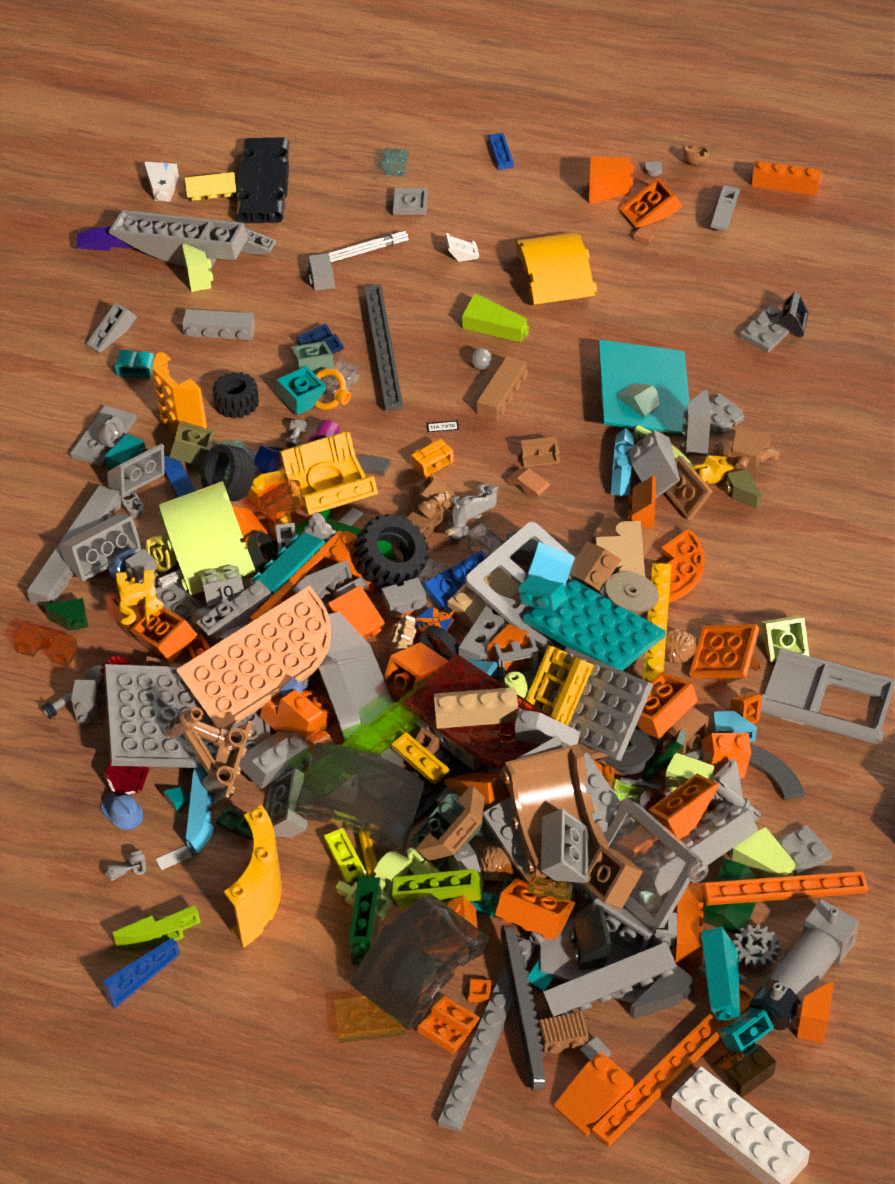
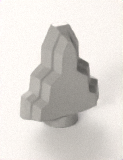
[301,512,337,548]

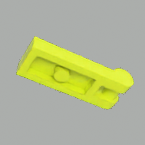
[324,828,366,884]

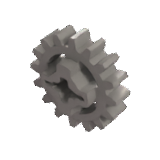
[733,924,780,970]

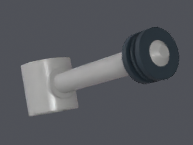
[42,665,106,719]

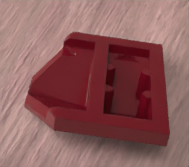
[104,760,150,796]

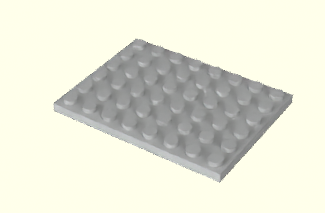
[104,664,271,768]

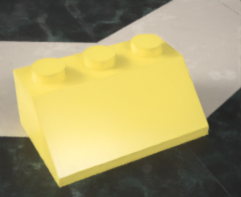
[185,172,237,201]

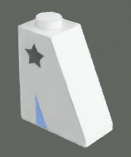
[145,162,179,202]

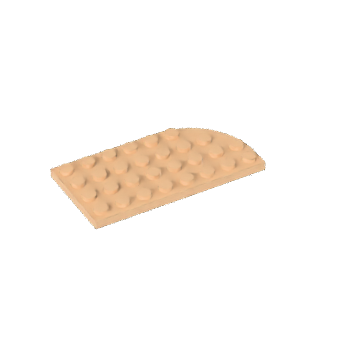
[176,585,331,730]

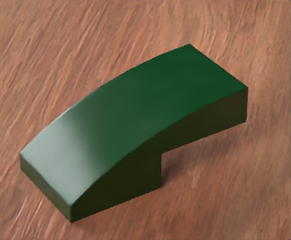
[216,805,253,840]

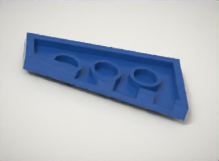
[421,550,487,611]
[103,938,180,1009]

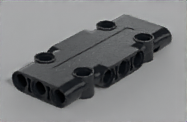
[236,137,290,223]

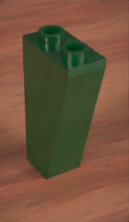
[348,877,382,967]

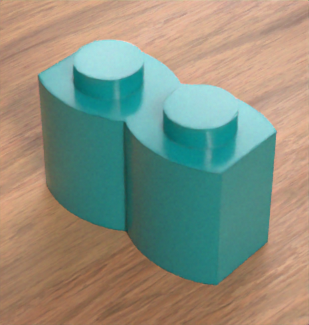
[115,350,154,379]

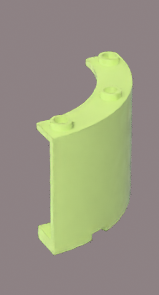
[158,481,256,595]

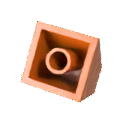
[589,156,634,203]
[326,585,385,641]
[384,642,450,706]

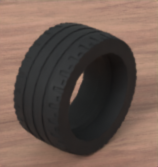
[201,445,255,501]

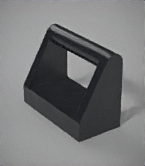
[779,291,809,337]

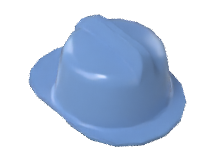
[101,793,144,830]

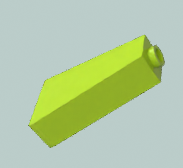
[462,294,529,342]

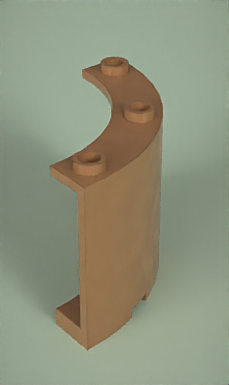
[503,744,609,880]

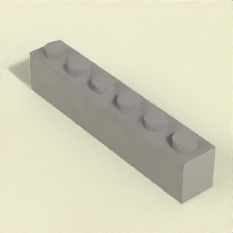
[544,942,677,1017]

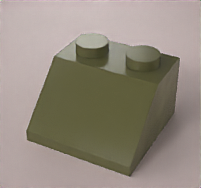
[170,421,215,467]

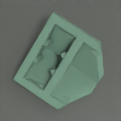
[617,384,660,418]

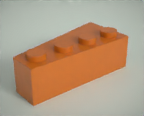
[671,883,703,969]

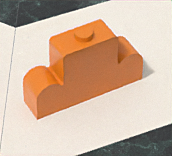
[260,689,333,762]

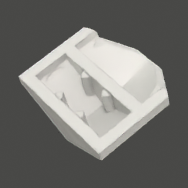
[445,233,479,262]

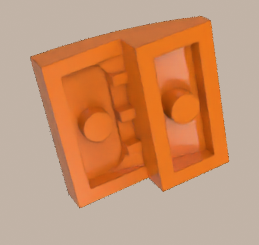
[417,996,480,1054]

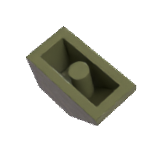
[724,469,761,508]

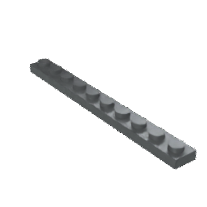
[364,284,403,411]

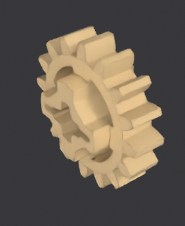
[389,614,416,654]

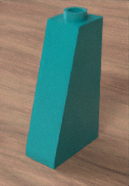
[701,926,740,1021]

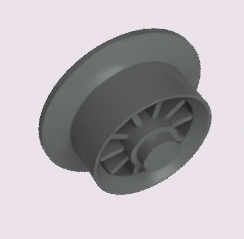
[603,725,657,774]

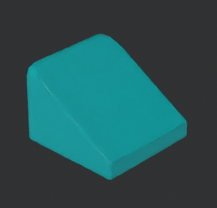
[164,787,190,812]

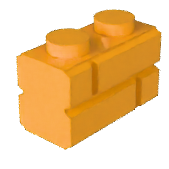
[411,439,454,478]

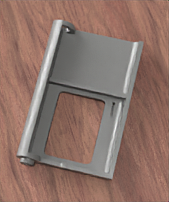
[760,648,895,745]

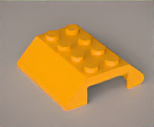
[152,352,207,434]

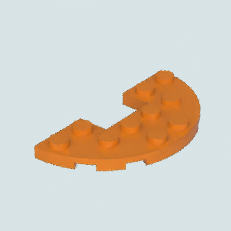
[645,528,705,603]

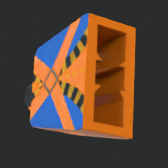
[413,607,455,652]

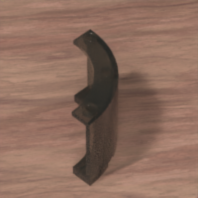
[294,741,424,851]
[350,894,489,1030]

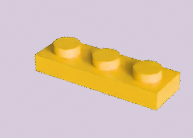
[392,732,449,785]

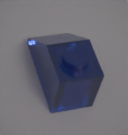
[254,445,284,474]

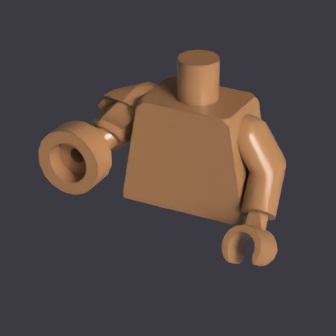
[713,428,781,471]
[409,473,455,519]

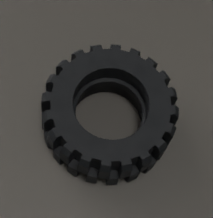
[353,514,429,588]

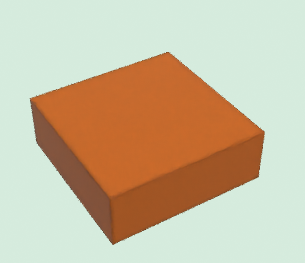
[468,979,492,1003]

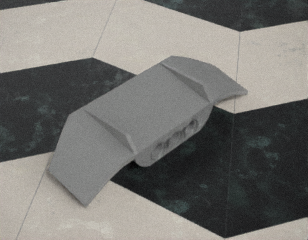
[317,612,405,779]

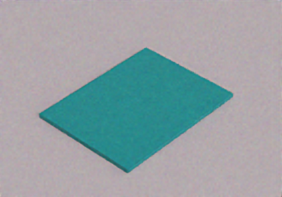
[598,340,689,435]

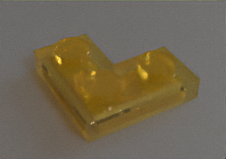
[527,876,573,901]

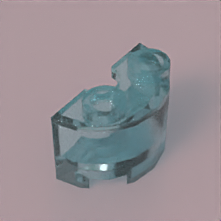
[382,148,409,176]

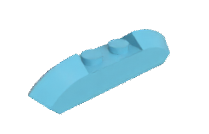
[611,428,634,496]
[186,768,214,854]

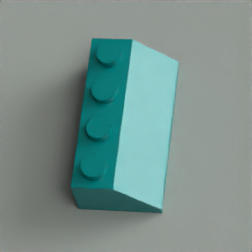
[251,532,325,602]

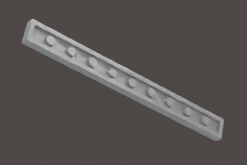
[438,937,537,1133]

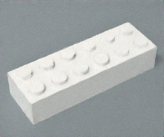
[671,1066,810,1184]

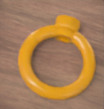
[314,369,351,410]

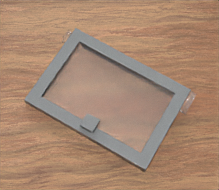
[604,797,708,932]

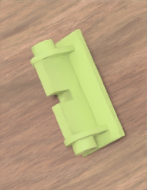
[407,848,441,875]

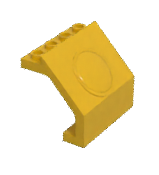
[279,431,378,515]

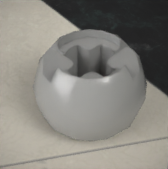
[472,348,491,370]

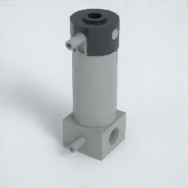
[749,899,859,1031]

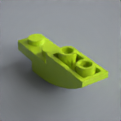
[112,905,201,948]

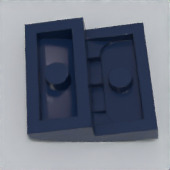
[296,323,344,354]

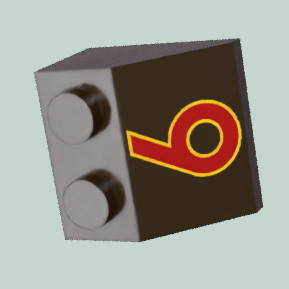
[710,1043,776,1098]

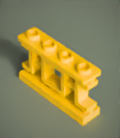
[521,646,594,726]

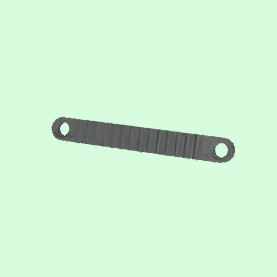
[500,925,545,1091]

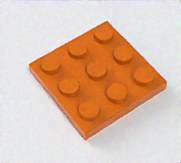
[689,624,759,679]

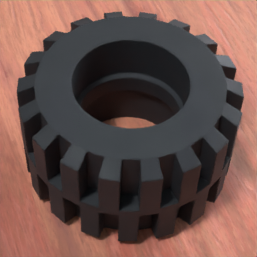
[213,372,259,418]

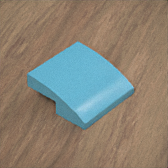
[526,542,574,586]

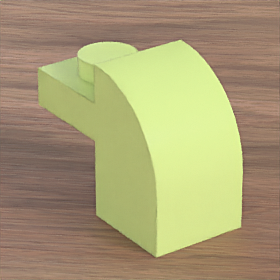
[374,852,412,898]

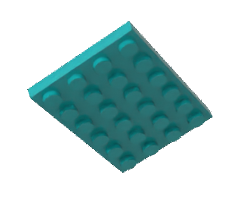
[523,579,666,671]

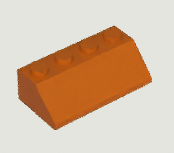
[752,161,822,196]

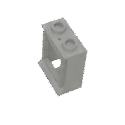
[494,637,539,688]

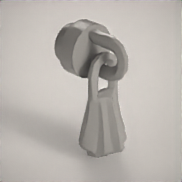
[105,851,146,881]

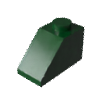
[45,598,88,631]

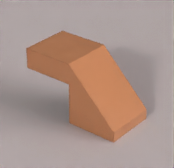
[506,468,550,497]

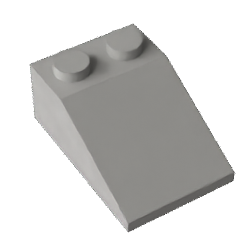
[628,430,680,499]
[292,560,353,608]

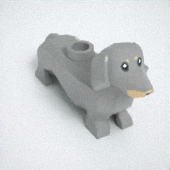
[445,483,498,540]

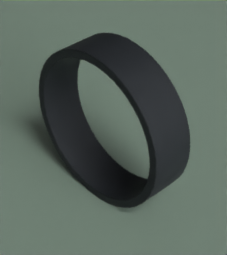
[247,531,279,573]
[419,625,459,665]

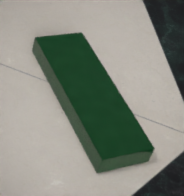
[643,729,687,780]

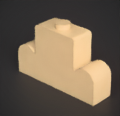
[596,521,645,577]

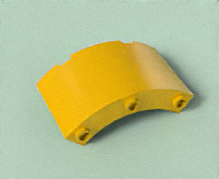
[515,232,597,305]
[224,805,282,948]

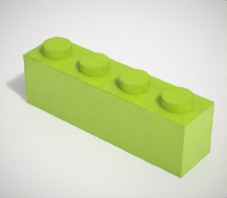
[392,869,482,909]

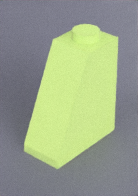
[730,827,795,878]

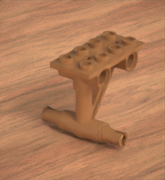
[164,707,252,805]

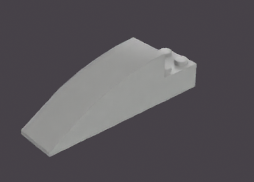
[109,210,248,271]

